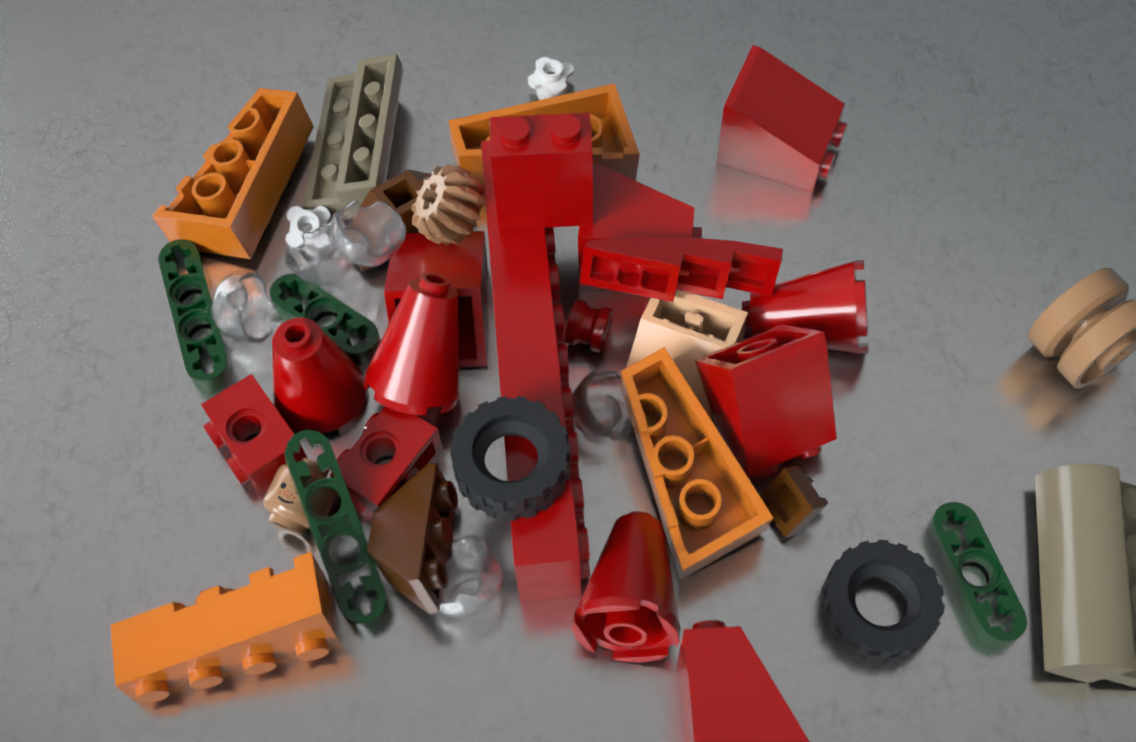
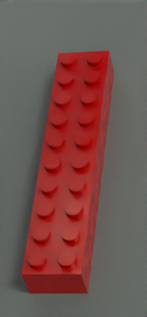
[481,140,590,603]

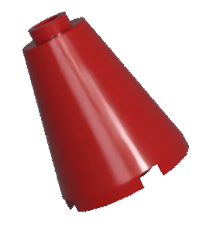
[742,260,869,355]
[363,273,460,415]
[272,318,367,434]
[572,511,681,663]

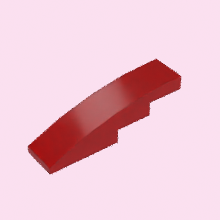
[580,237,783,302]

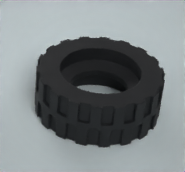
[450,396,571,521]
[820,539,945,664]

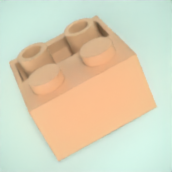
[626,290,748,418]

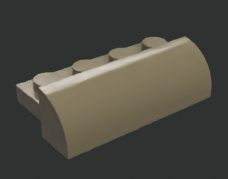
[303,54,403,217]
[1035,464,1136,688]

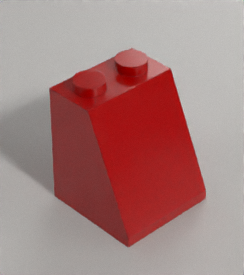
[716,45,848,193]
[490,113,593,230]
[578,163,702,293]
[384,231,488,367]
[694,325,837,478]
[677,620,810,742]

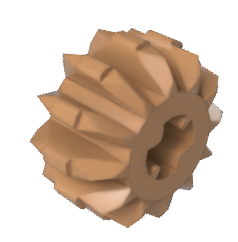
[411,164,486,246]

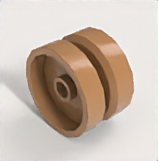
[1027,268,1136,389]

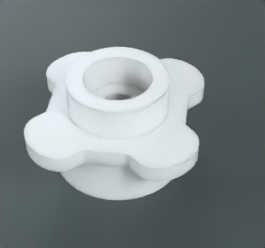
[528,57,574,97]
[286,206,331,249]

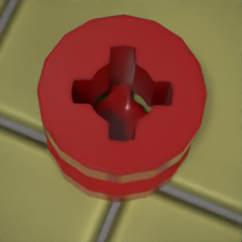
[564,299,614,353]

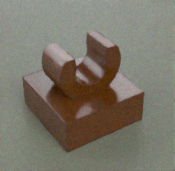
[759,465,828,538]

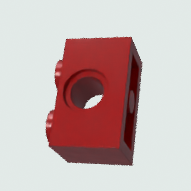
[201,374,308,495]
[329,407,443,517]

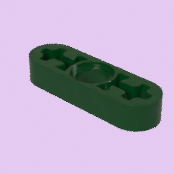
[270,273,381,365]
[927,502,1027,649]

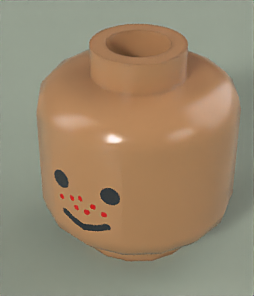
[263,458,338,536]

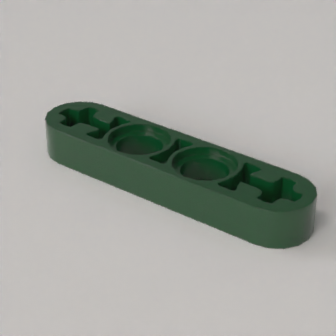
[158,239,233,392]
[285,430,387,623]

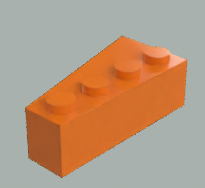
[448,83,640,184]
[152,88,314,259]
[621,347,773,581]
[111,552,342,703]

